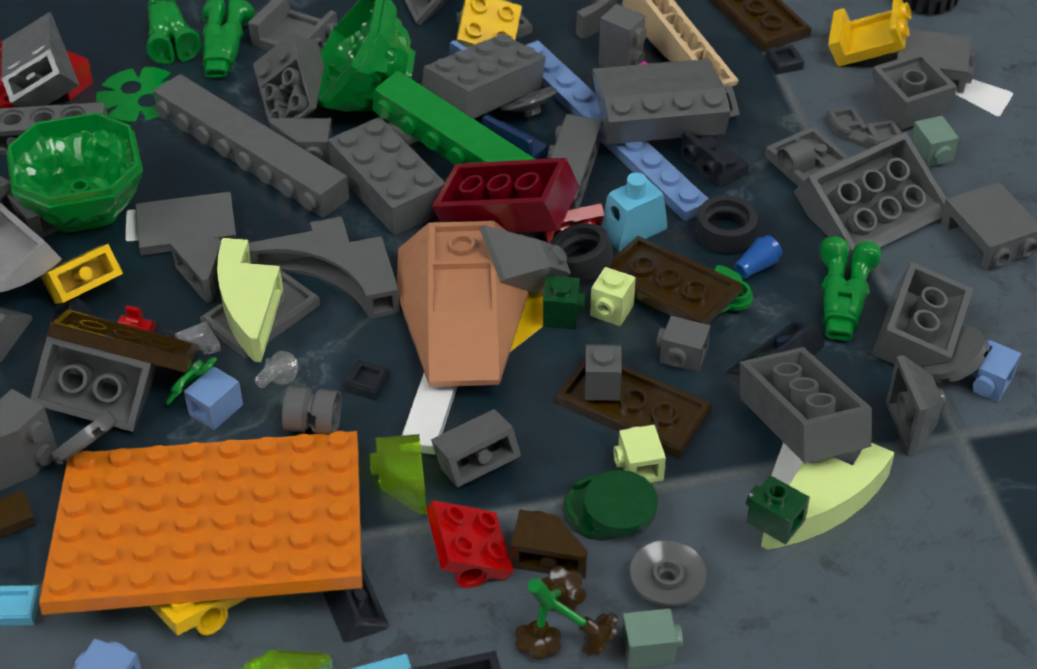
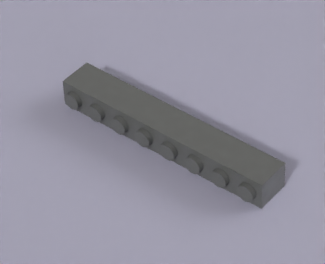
[153,74,350,218]

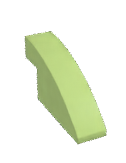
[217,238,283,362]
[761,443,895,549]

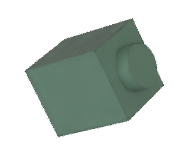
[911,116,959,167]
[622,608,683,669]

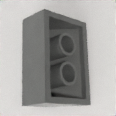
[872,261,973,366]
[30,336,157,432]

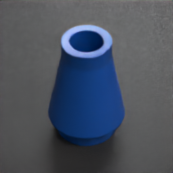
[734,235,782,279]

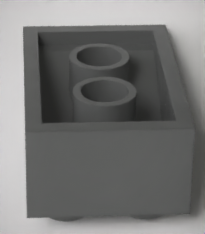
[0,389,57,491]

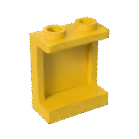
[828,0,911,67]

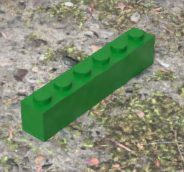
[372,70,535,165]

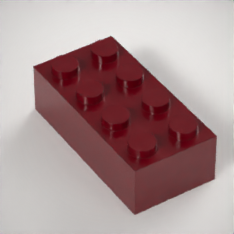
[432,158,579,233]

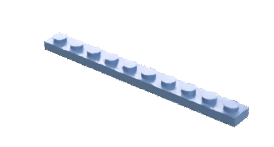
[526,41,708,222]

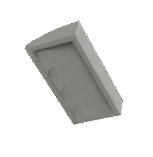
[0,203,62,292]

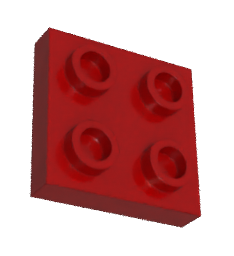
[426,500,514,588]

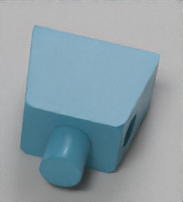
[601,173,667,252]

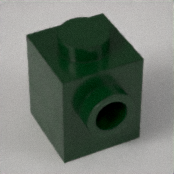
[543,275,586,330]
[746,475,810,545]

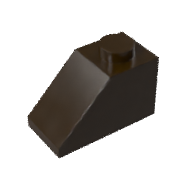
[511,509,588,580]

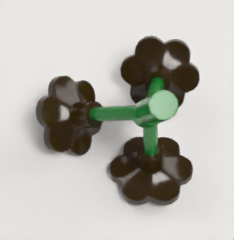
[515,566,618,660]

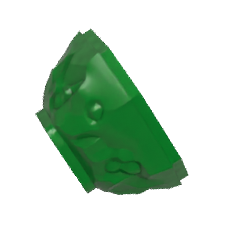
[317,0,416,113]
[6,112,143,232]

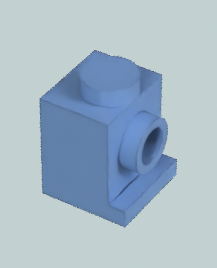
[971,340,1022,402]

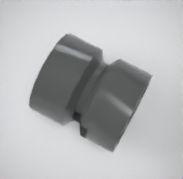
[282,386,342,435]

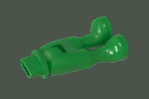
[146,0,201,65]
[202,0,255,78]
[819,236,882,341]

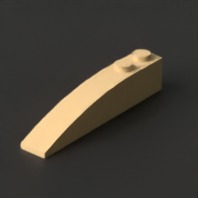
[622,0,739,87]

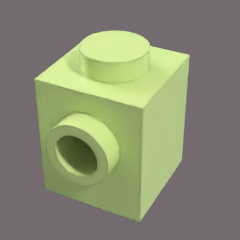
[590,267,636,326]
[613,425,666,483]

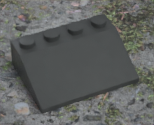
[592,59,731,144]
[793,132,947,257]

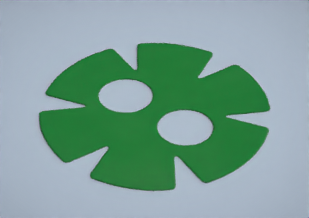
[96,67,170,122]

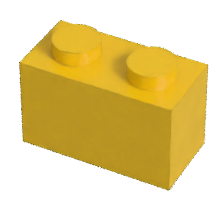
[41,244,123,304]

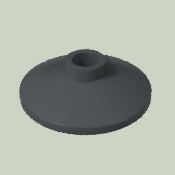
[500,87,557,117]
[630,540,707,606]

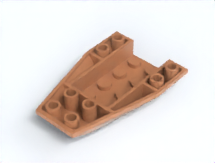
[397,221,529,387]

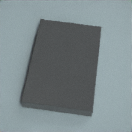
[136,191,237,255]
[200,269,320,359]

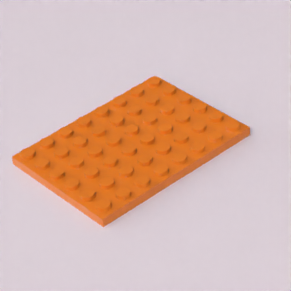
[39,431,362,615]

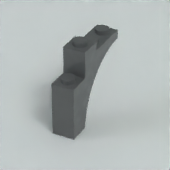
[249,216,400,319]

